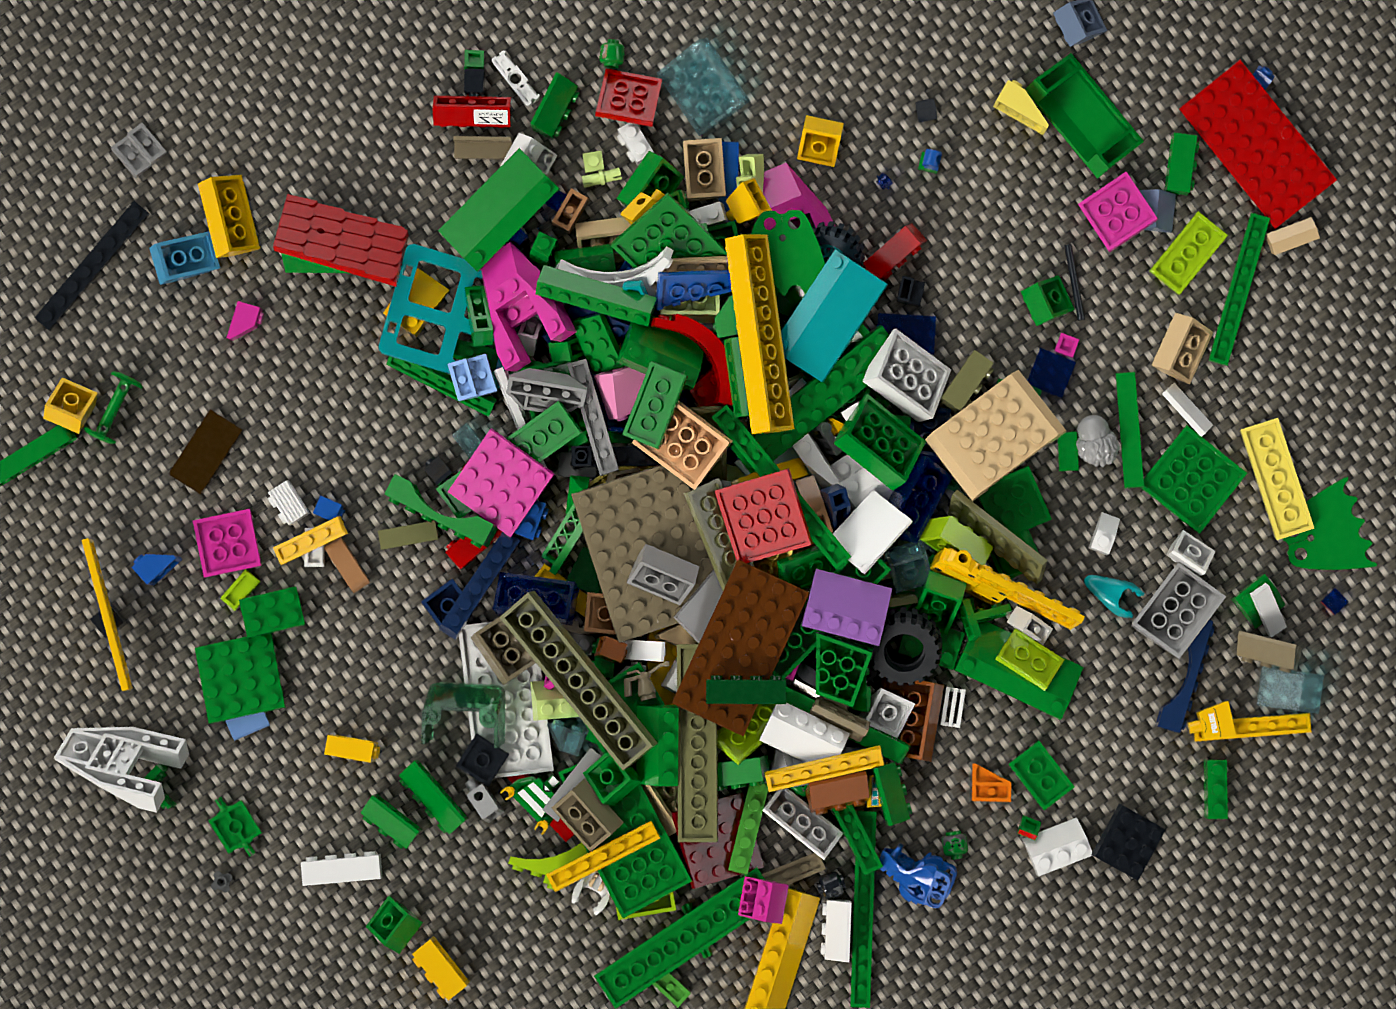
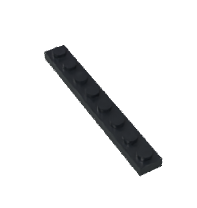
[34,201,150,331]

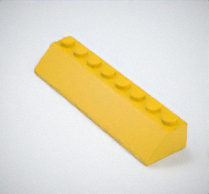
[744,887,820,1009]

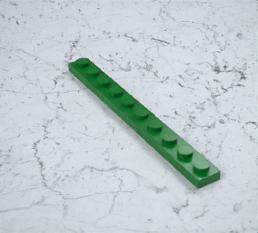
[712,405,851,569]
[850,811,876,1008]

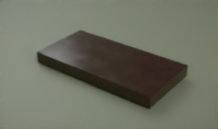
[168,409,243,495]

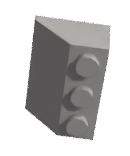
[627,544,699,605]

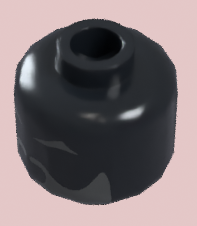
[816,871,846,899]

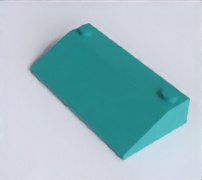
[781,250,888,382]

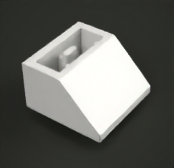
[501,133,557,175]

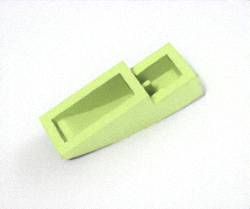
[736,154,764,193]

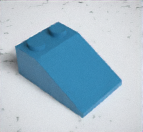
[149,231,220,285]

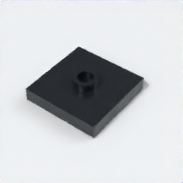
[456,733,509,787]

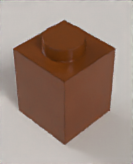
[594,636,627,664]

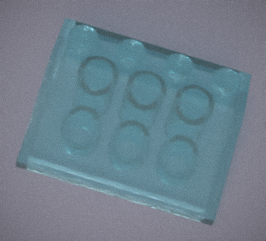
[657,38,750,136]

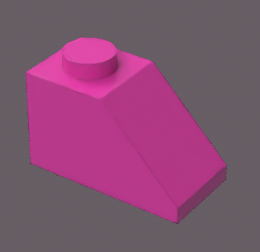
[227,301,264,341]

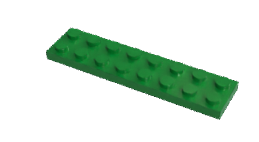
[436,401,582,518]

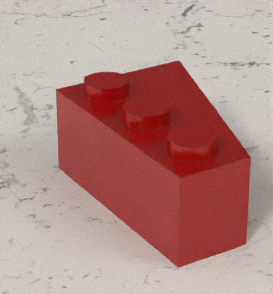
[863,223,927,281]

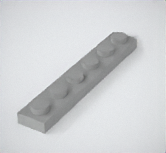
[567,359,619,476]

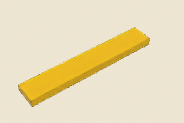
[1194,713,1312,742]
[764,745,884,792]
[546,821,660,892]

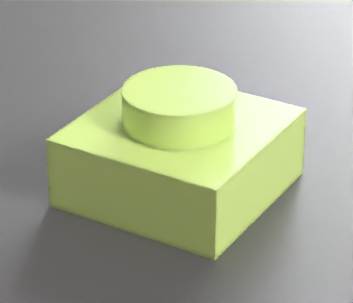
[583,151,605,174]

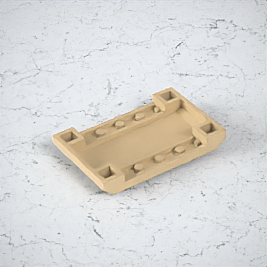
[925,370,1066,502]

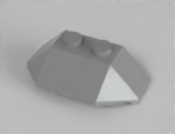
[506,368,587,412]

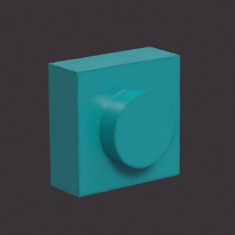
[622,280,649,295]

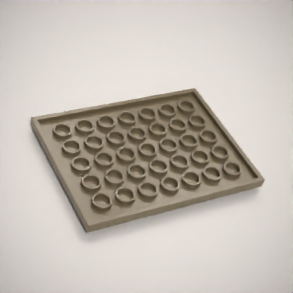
[571,465,714,643]

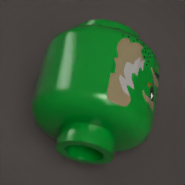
[599,39,625,69]

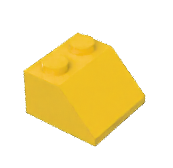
[797,115,844,167]

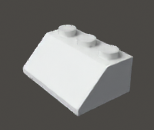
[1022,817,1092,876]
[821,899,851,962]

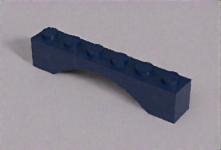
[820,484,851,533]
[439,532,520,640]
[1155,620,1215,733]

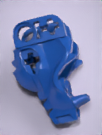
[880,843,957,908]

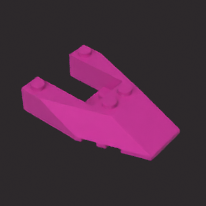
[754,163,835,260]
[481,242,577,372]

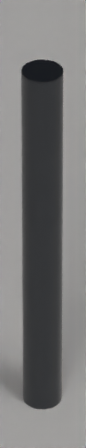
[1064,244,1085,321]

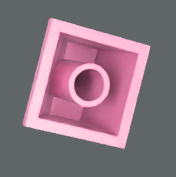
[594,366,646,422]

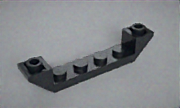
[571,446,661,467]

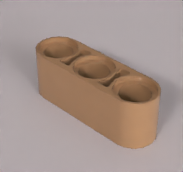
[324,537,370,593]

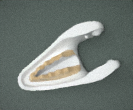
[572,871,610,915]

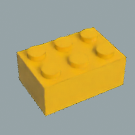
[412,936,470,1001]

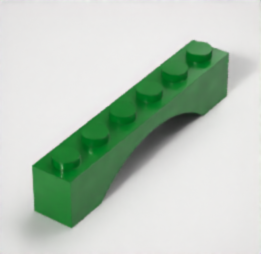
[384,474,498,548]

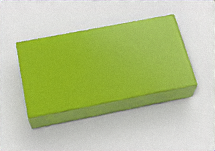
[220,569,261,611]

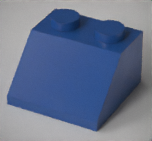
[131,554,183,586]

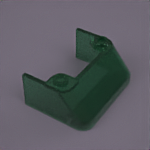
[421,682,506,748]

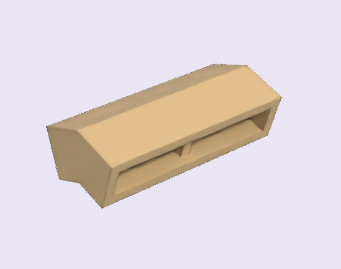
[1266,217,1320,255]

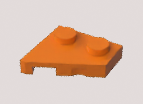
[971,763,1011,802]

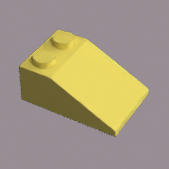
[993,80,1049,135]

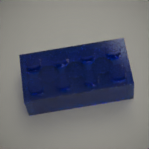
[888,455,953,543]
[493,572,579,625]

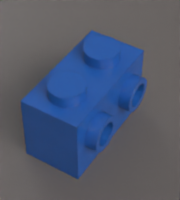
[515,500,549,541]

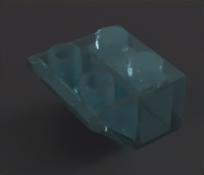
[547,719,587,756]

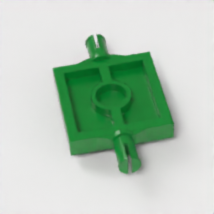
[208,796,263,857]

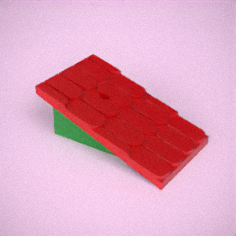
[273,194,409,287]

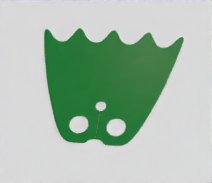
[751,210,825,296]
[1282,477,1378,570]

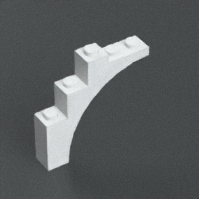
[555,246,673,297]

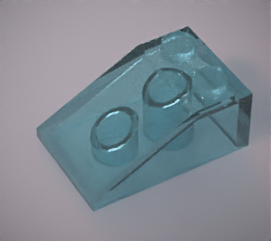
[1257,667,1324,714]

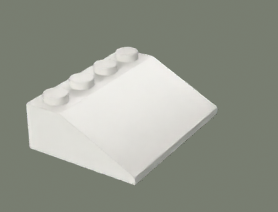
[863,329,951,422]

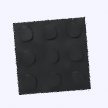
[1091,803,1166,881]

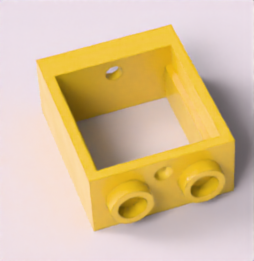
[324,734,380,763]

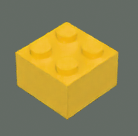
[43,378,98,434]

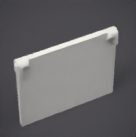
[833,490,913,574]

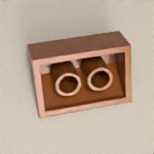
[805,771,869,815]

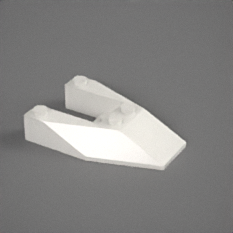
[793,401,905,513]
[54,727,189,813]

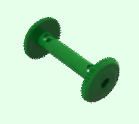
[84,371,143,444]

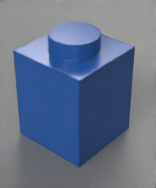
[313,496,345,520]

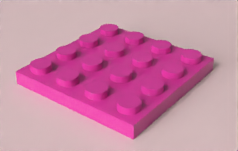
[448,428,555,537]

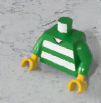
[500,775,560,835]

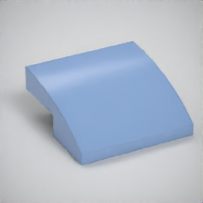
[448,354,497,401]

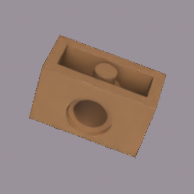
[552,188,589,234]

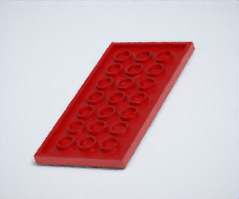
[1179,60,1337,229]

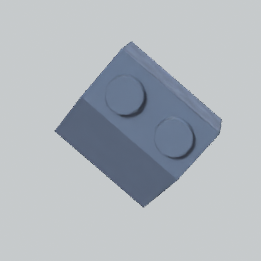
[1053,0,1107,47]

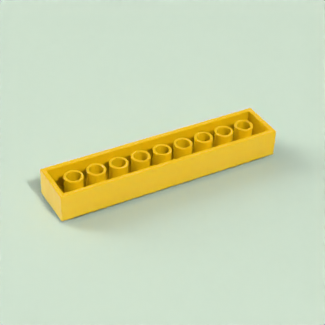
[725,234,794,434]

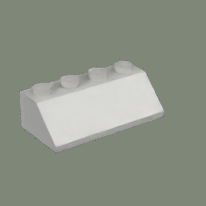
[759,703,850,762]
[762,788,843,860]

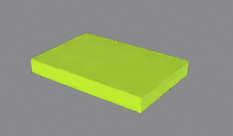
[996,628,1064,691]

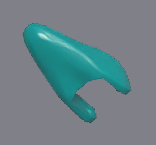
[1084,575,1145,618]

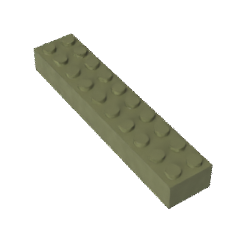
[499,591,658,770]

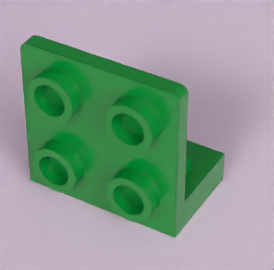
[143,764,177,809]

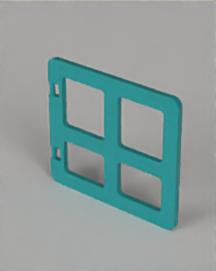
[378,244,521,388]

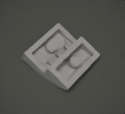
[111,123,167,179]

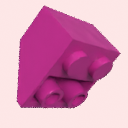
[738,876,789,924]

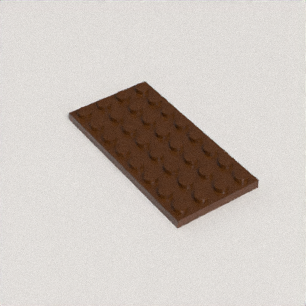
[672,560,810,736]

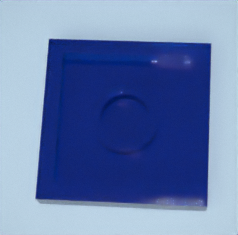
[1027,348,1076,398]

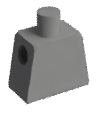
[465,778,504,823]

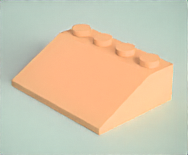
[632,401,733,490]

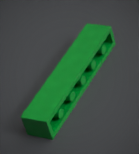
[535,265,657,327]

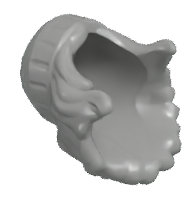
[1076,415,1120,467]

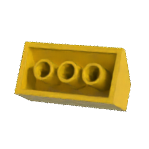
[198,175,260,258]

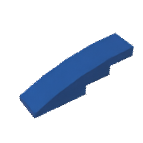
[719,141,739,222]

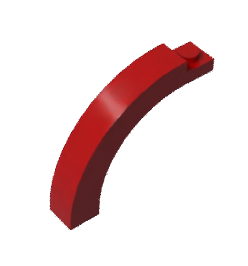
[651,314,733,407]

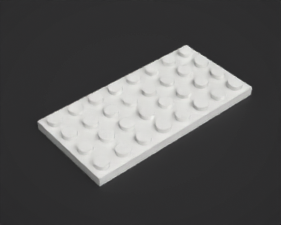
[459,622,554,778]

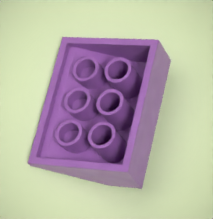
[801,569,892,646]

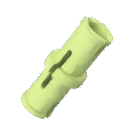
[581,167,622,188]

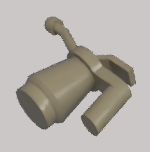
[624,661,670,701]

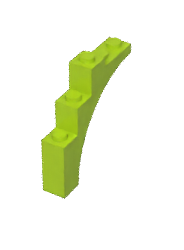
[508,842,588,890]

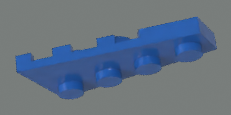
[655,270,732,311]

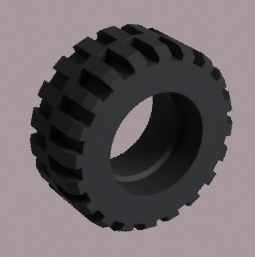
[868,607,942,686]

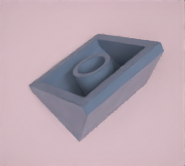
[1139,189,1176,233]

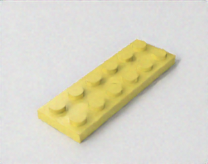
[1240,418,1314,540]

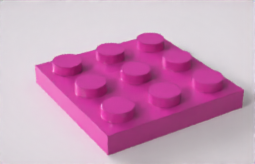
[1078,172,1159,252]
[193,509,262,578]

